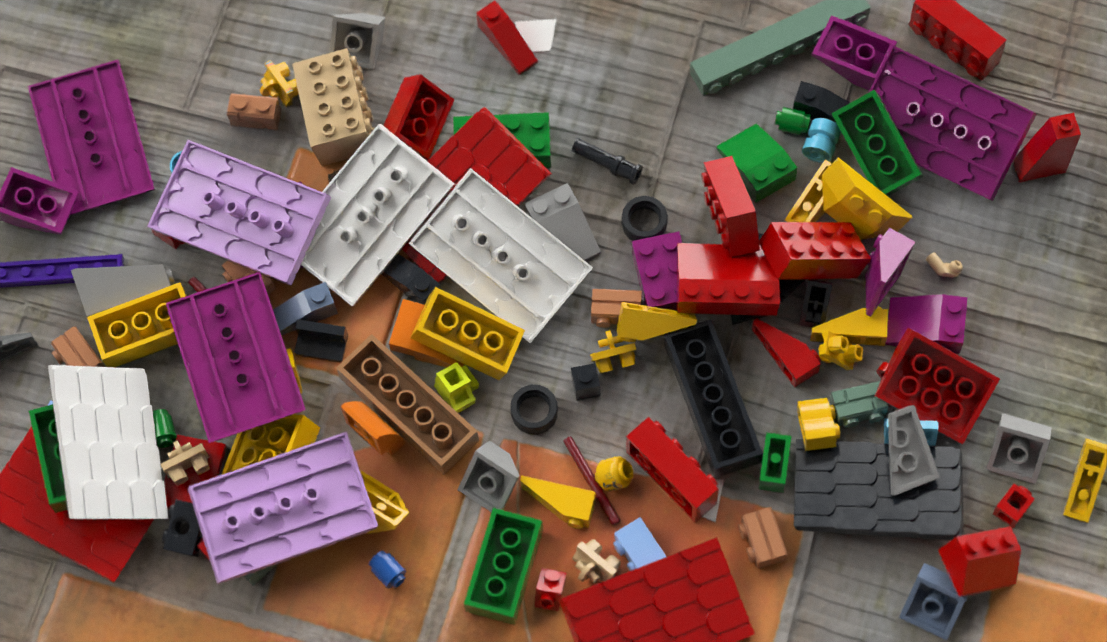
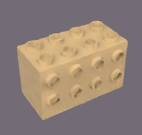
[292,48,375,166]

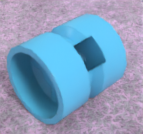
[802,118,841,163]

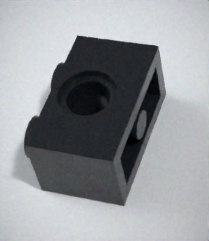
[162,499,203,557]

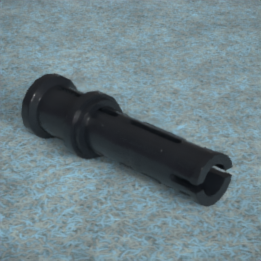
[572,138,643,185]

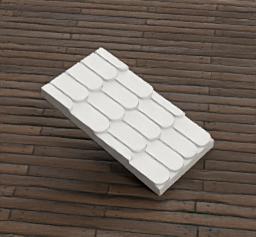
[301,124,455,306]
[408,169,593,343]
[48,365,168,519]

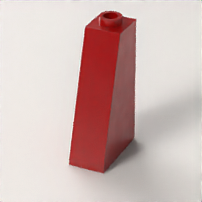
[1013,113,1081,183]

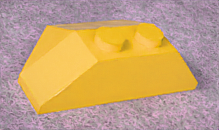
[822,157,912,240]
[359,469,409,534]

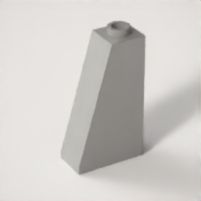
[71,264,175,317]

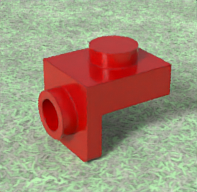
[534,568,567,611]

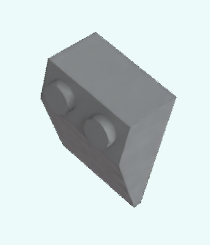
[524,183,601,261]

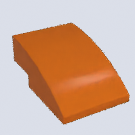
[389,299,464,367]
[341,401,405,457]

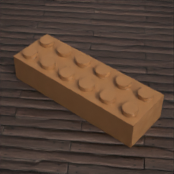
[336,334,479,475]

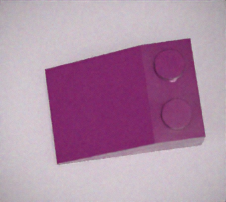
[812,15,897,90]
[0,167,79,235]
[865,228,915,317]
[885,294,968,354]

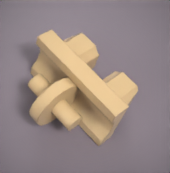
[161,440,210,486]
[572,539,621,583]

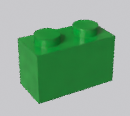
[758,432,791,493]

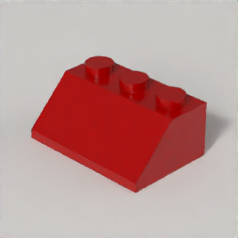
[383,74,455,160]
[938,526,1022,597]

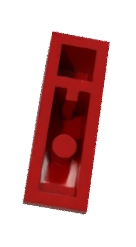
[476,0,538,75]
[752,319,821,388]

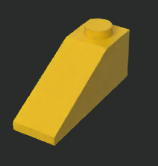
[785,159,832,222]
[616,302,697,342]
[810,306,888,346]
[1063,438,1107,523]
[520,476,596,529]

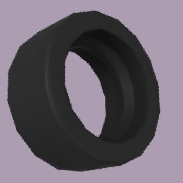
[622,196,668,241]
[510,385,558,434]

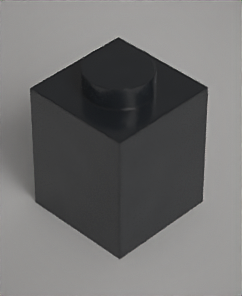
[571,363,601,401]

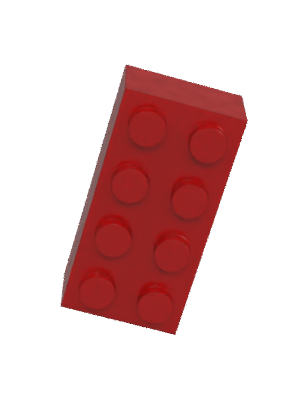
[909,0,1007,81]
[701,156,760,257]
[759,222,871,279]
[626,417,719,523]

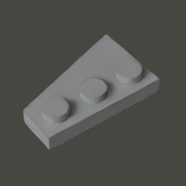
[888,405,940,495]

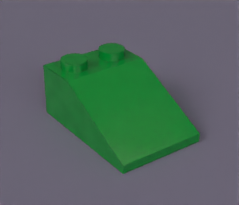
[716,123,798,203]

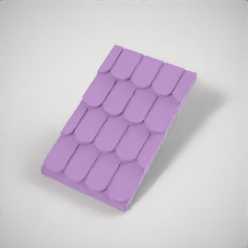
[147,140,331,285]
[188,432,378,584]

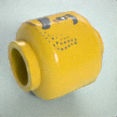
[595,456,634,491]

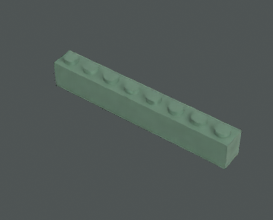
[690,0,871,96]

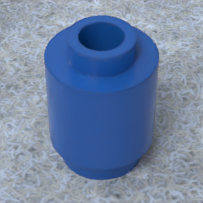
[369,550,406,589]

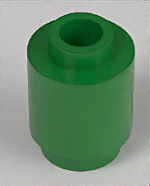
[775,107,811,135]
[153,409,177,448]

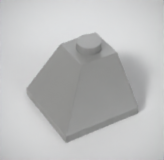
[329,13,385,69]
[458,441,519,512]

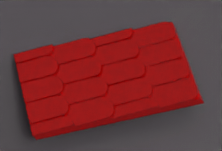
[402,107,552,284]
[0,426,168,583]
[558,537,755,642]

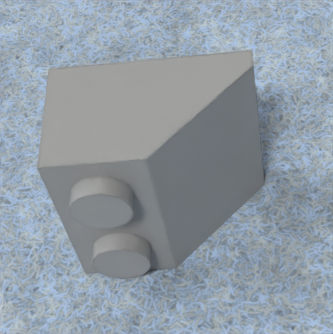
[986,413,1052,484]

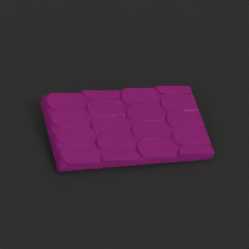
[868,45,1037,201]
[28,60,155,215]
[166,272,306,443]

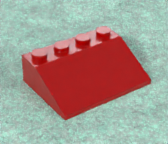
[677,243,780,316]
[874,327,1000,445]

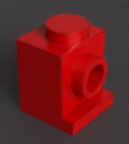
[993,484,1035,529]

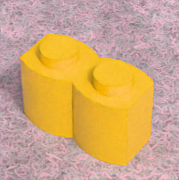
[797,398,840,451]

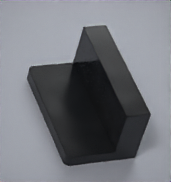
[294,319,348,362]

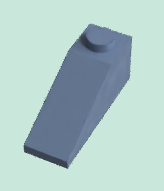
[273,282,338,336]

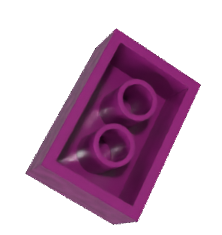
[632,231,682,311]

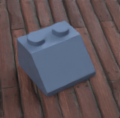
[899,563,967,640]

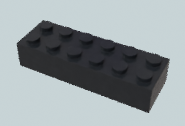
[664,319,763,478]

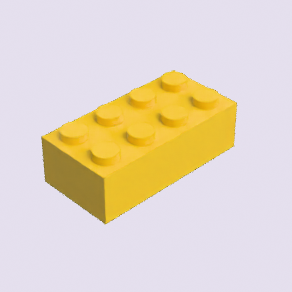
[87,282,187,368]
[410,287,525,380]

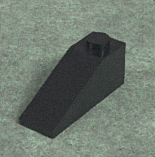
[793,81,850,123]
[382,254,441,305]

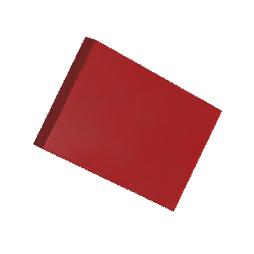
[164,434,227,509]

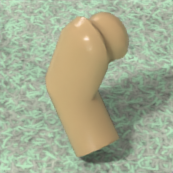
[926,252,963,278]

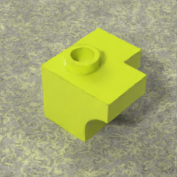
[434,362,479,413]

